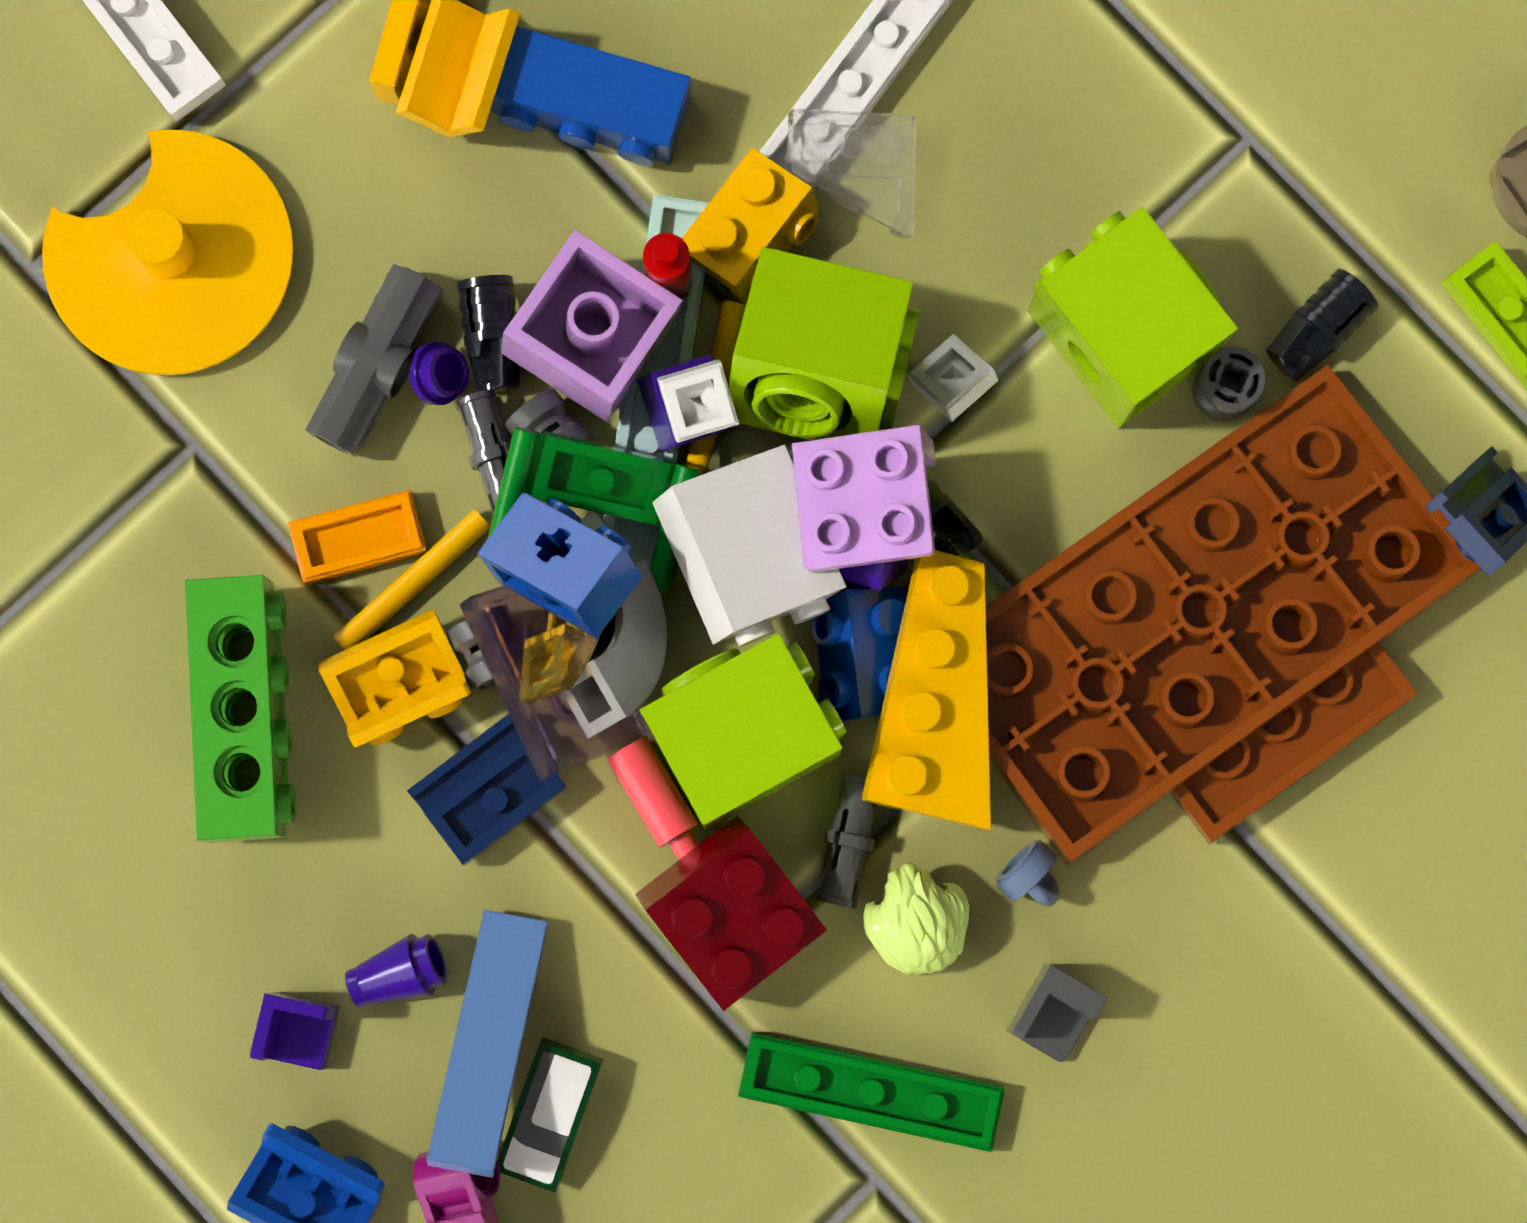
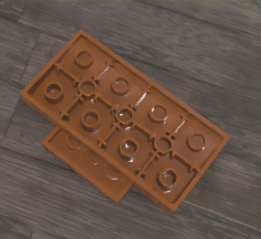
[986,365,1481,867]

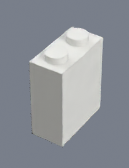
[652,444,846,647]

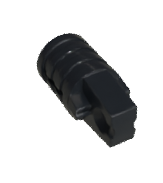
[1266,268,1379,381]
[457,275,520,392]

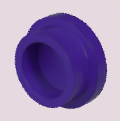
[409,342,469,406]

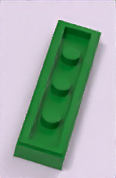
[738,1032,1005,1152]

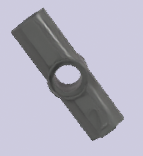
[305,264,443,457]

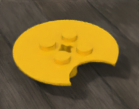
[42,129,294,375]

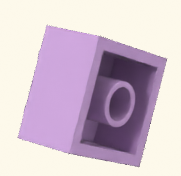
[501,230,683,423]

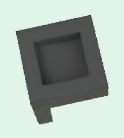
[1006,964,1107,1062]

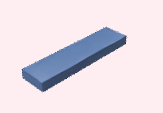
[427,910,548,1178]

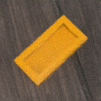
[288,490,428,586]

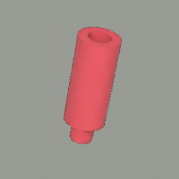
[607,736,699,860]

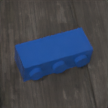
[491,26,692,166]

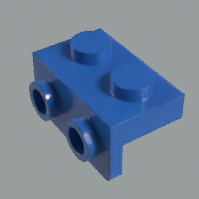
[811,587,909,723]
[227,1123,385,1223]

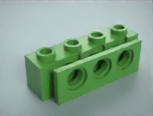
[185,575,296,843]

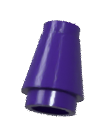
[345,933,447,1007]

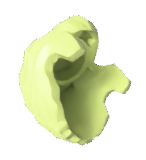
[863,863,970,976]

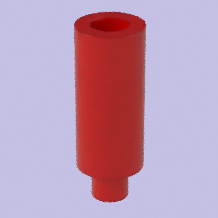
[643,233,692,299]

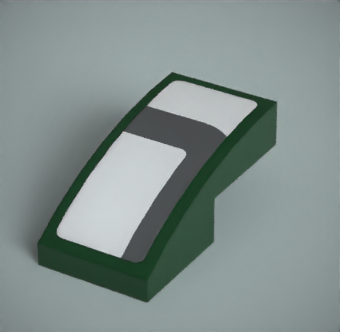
[498,1037,603,1193]

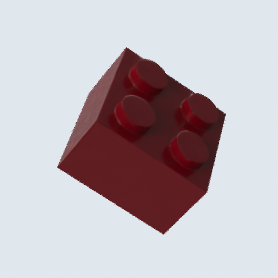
[635,815,827,1011]

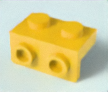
[682,148,819,305]
[318,609,471,747]

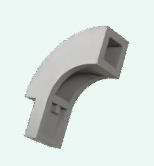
[561,512,667,739]

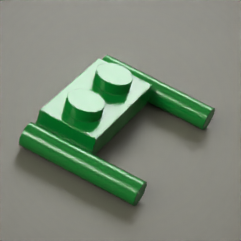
[487,427,701,593]

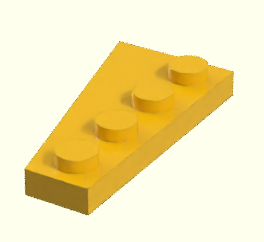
[861,550,991,830]

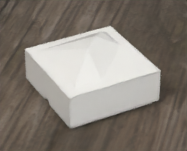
[907,334,999,422]
[657,359,739,443]

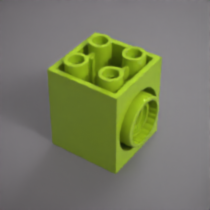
[1027,206,1238,429]
[729,246,920,440]
[639,633,847,831]

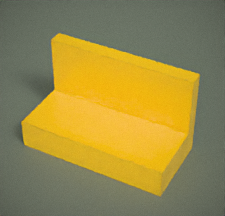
[395,0,520,138]

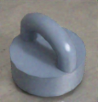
[996,840,1060,906]

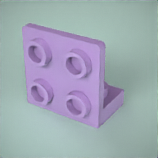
[792,425,936,572]

